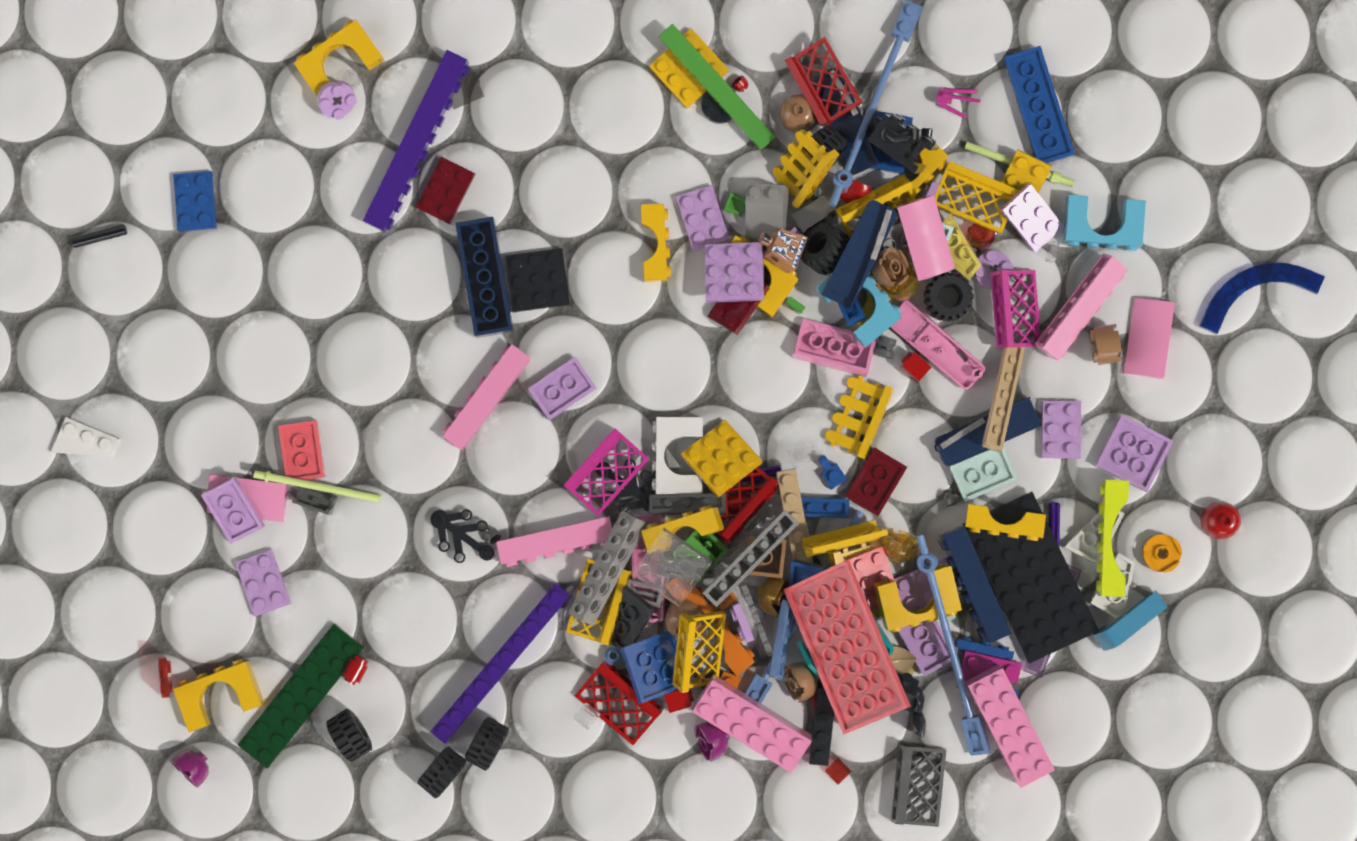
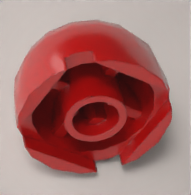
[840,176,876,205]
[1201,501,1241,539]

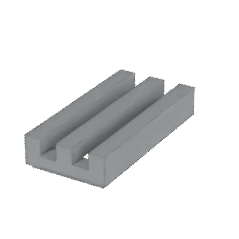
[627,579,666,608]

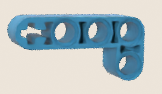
[1093,590,1168,651]

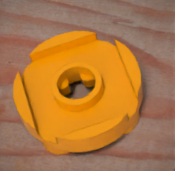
[1142,534,1182,572]

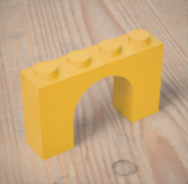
[294,20,385,96]
[731,235,799,318]
[873,563,962,632]
[173,659,265,733]

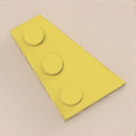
[943,213,982,280]

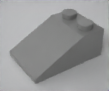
[745,183,789,243]

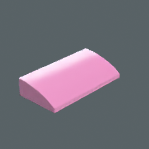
[897,195,955,281]
[1123,298,1175,379]
[792,318,876,377]
[207,474,289,522]

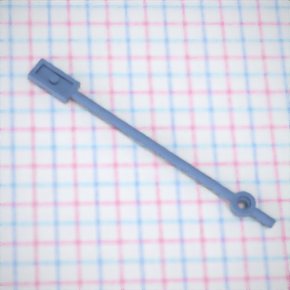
[829,0,923,207]
[745,510,864,703]
[916,534,991,756]

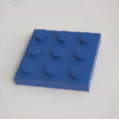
[620,631,678,704]

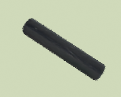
[70,224,127,248]

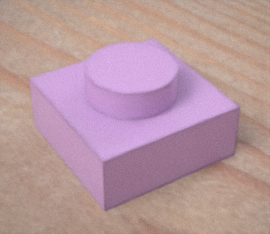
[922,181,940,197]

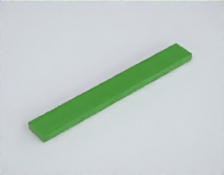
[658,23,775,150]

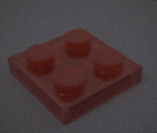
[157,657,173,698]

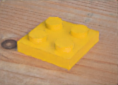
[1001,149,1052,193]

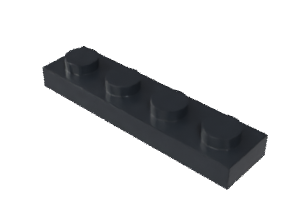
[809,687,834,766]

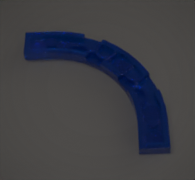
[1199,263,1325,334]

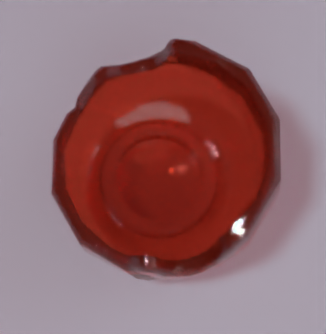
[967,223,996,250]

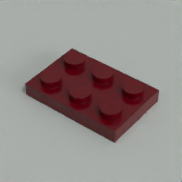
[416,156,476,225]
[707,284,770,336]
[845,447,907,516]

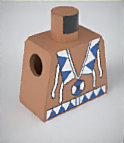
[759,229,808,273]

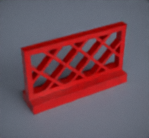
[784,37,863,127]
[711,467,779,544]
[574,660,664,745]

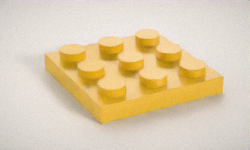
[649,28,729,109]
[681,420,762,498]

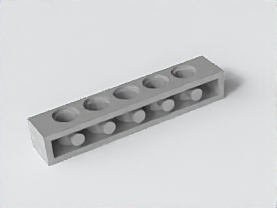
[568,510,648,626]
[702,510,799,607]

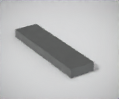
[649,493,726,515]

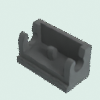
[791,195,836,236]
[292,487,338,515]

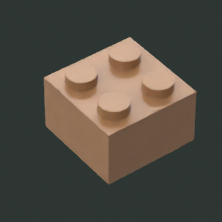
[746,535,787,578]

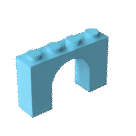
[1063,194,1146,251]
[816,274,902,348]

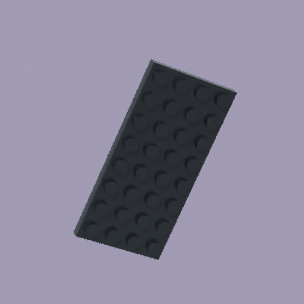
[962,491,1099,664]

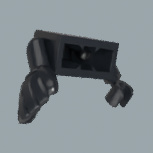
[897,673,926,738]

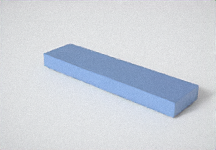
[769,600,793,680]

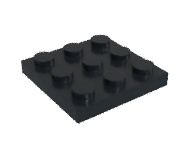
[506,248,570,313]

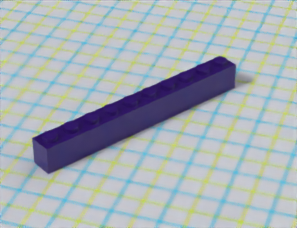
[363,50,470,233]
[430,583,571,744]

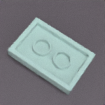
[949,446,1018,502]

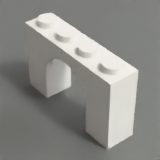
[652,417,703,494]

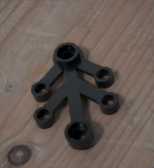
[596,459,654,512]
[430,509,495,563]

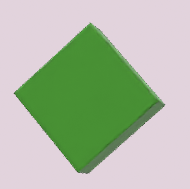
[723,192,746,217]
[785,296,805,314]

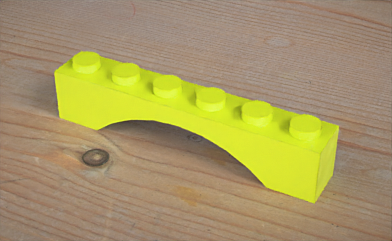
[1096,480,1129,597]

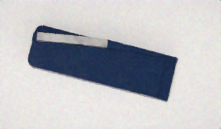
[814,68,881,176]
[821,200,897,309]
[934,397,1042,466]

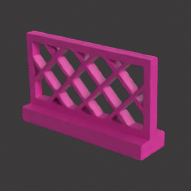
[990,270,1041,349]
[563,428,649,516]

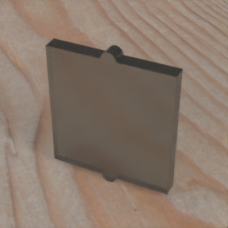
[451,68,485,110]

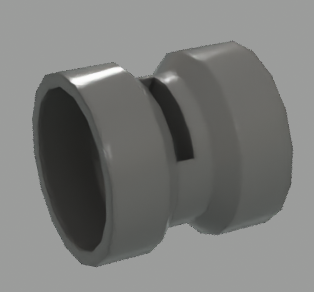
[874,336,897,359]

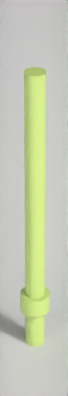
[964,142,1075,187]

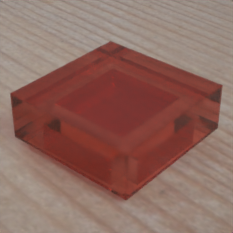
[824,757,852,785]

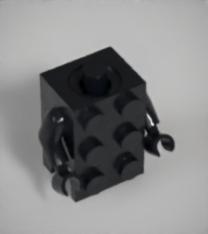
[868,113,939,174]

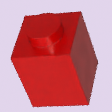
[900,352,932,383]
[664,690,694,713]

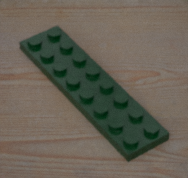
[237,623,364,769]

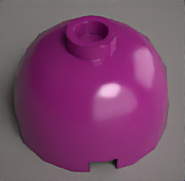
[694,722,730,762]
[170,750,209,788]

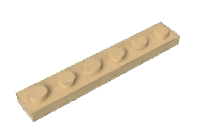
[982,341,1025,453]
[777,468,813,564]

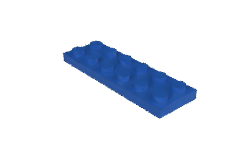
[1003,46,1075,163]

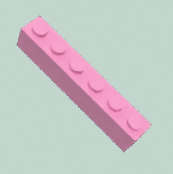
[1035,253,1128,361]
[443,344,531,451]
[496,516,612,567]

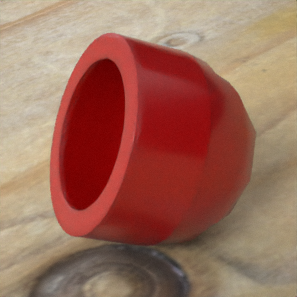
[732,75,749,92]

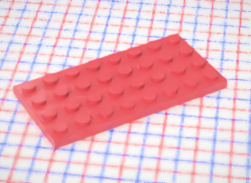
[784,560,911,735]

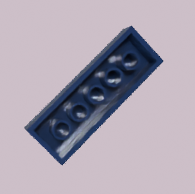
[455,216,514,338]
[938,526,1011,643]

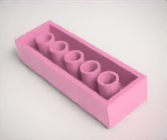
[965,664,1055,788]
[692,674,812,773]

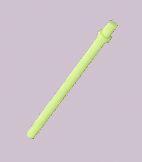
[253,470,381,502]

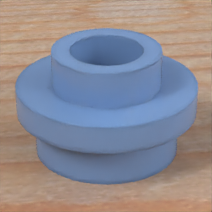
[604,646,623,665]

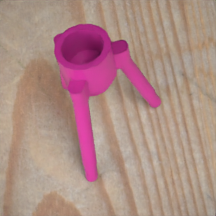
[936,87,981,118]

